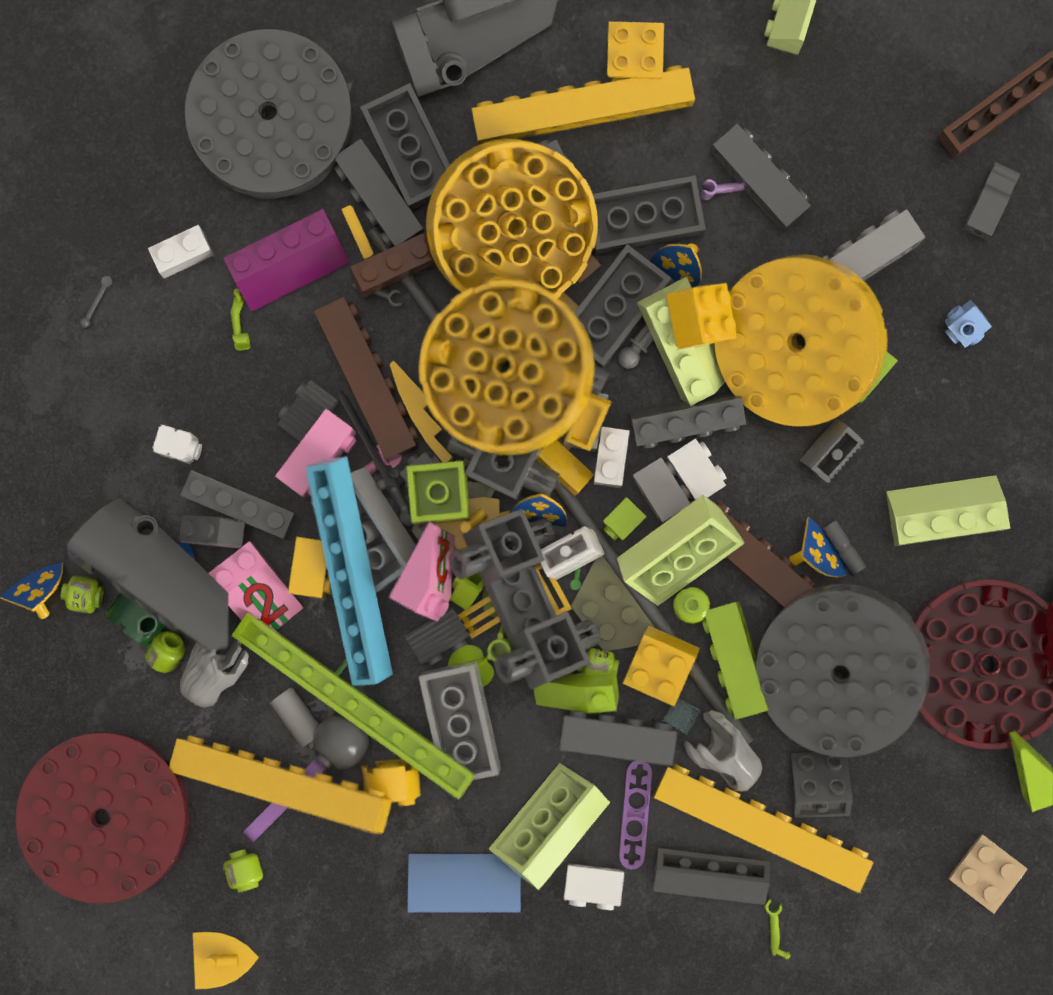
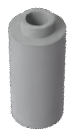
[270,687,319,750]

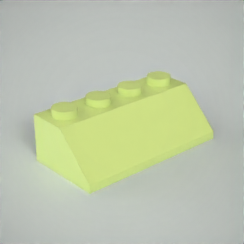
[764,0,816,55]
[637,277,725,406]
[886,475,1010,546]
[617,495,744,606]
[489,763,610,890]

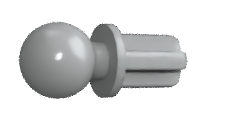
[618,324,654,369]

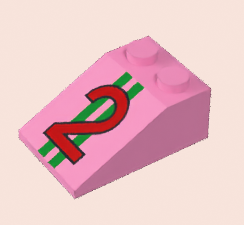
[389,522,455,622]
[208,541,304,630]

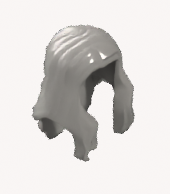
[180,638,248,708]
[684,710,762,792]

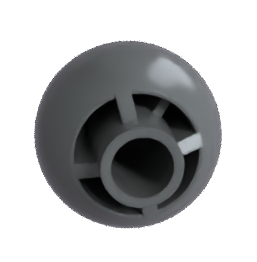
[313,714,369,770]

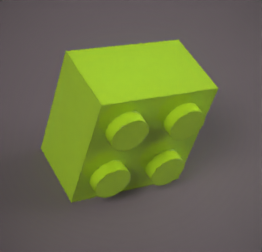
[407,461,471,525]

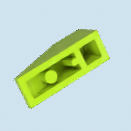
[534,671,619,713]
[1010,731,1053,812]

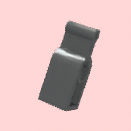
[962,162,1020,240]

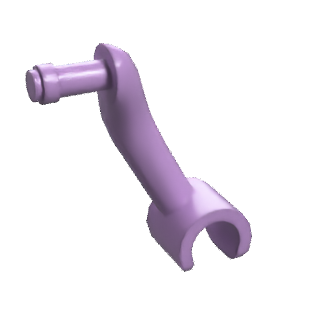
[699,179,746,200]

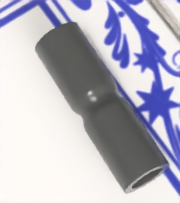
[823,520,867,576]

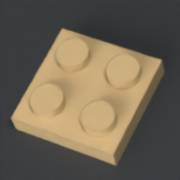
[948,834,1028,914]

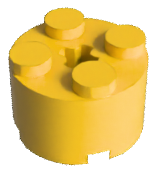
[362,759,421,806]

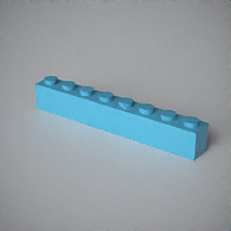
[306,457,393,686]

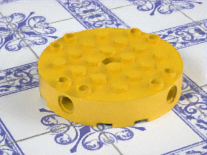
[426,139,598,298]
[715,255,887,426]
[419,280,594,455]

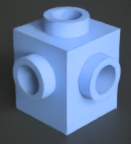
[944,300,992,348]

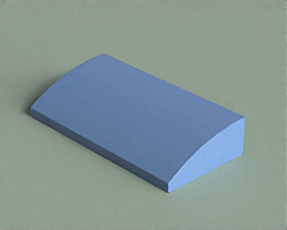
[408,854,521,912]

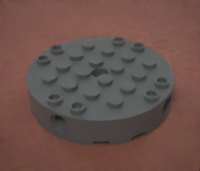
[185,29,353,199]
[756,584,930,757]

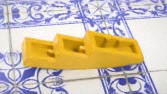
[390,361,453,463]

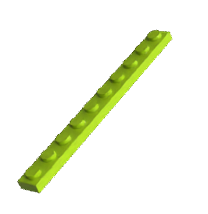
[232,612,476,799]

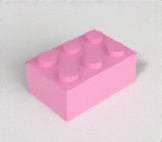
[275,409,357,500]

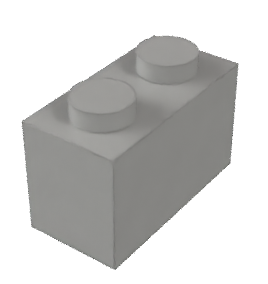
[632,457,692,524]

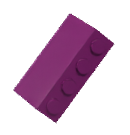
[223,209,350,312]

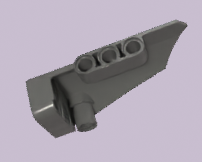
[390,0,558,97]
[67,498,229,651]

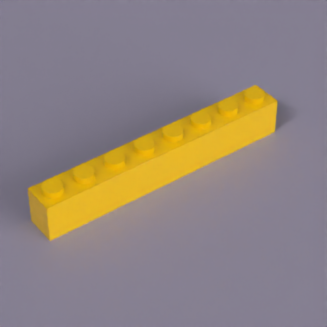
[472,65,695,145]
[169,735,392,833]
[653,764,873,893]

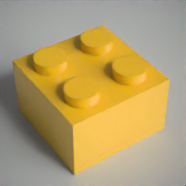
[666,283,737,350]
[288,537,332,599]
[623,626,700,706]

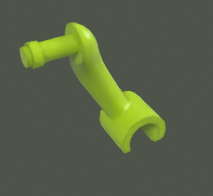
[231,289,250,351]
[764,898,791,959]

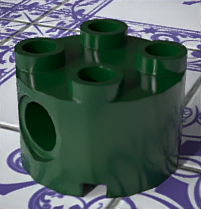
[104,593,165,647]

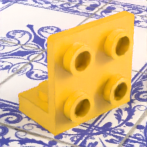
[607,22,664,79]

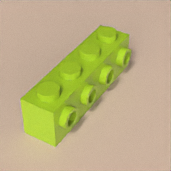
[702,601,769,720]

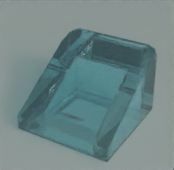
[662,698,700,735]

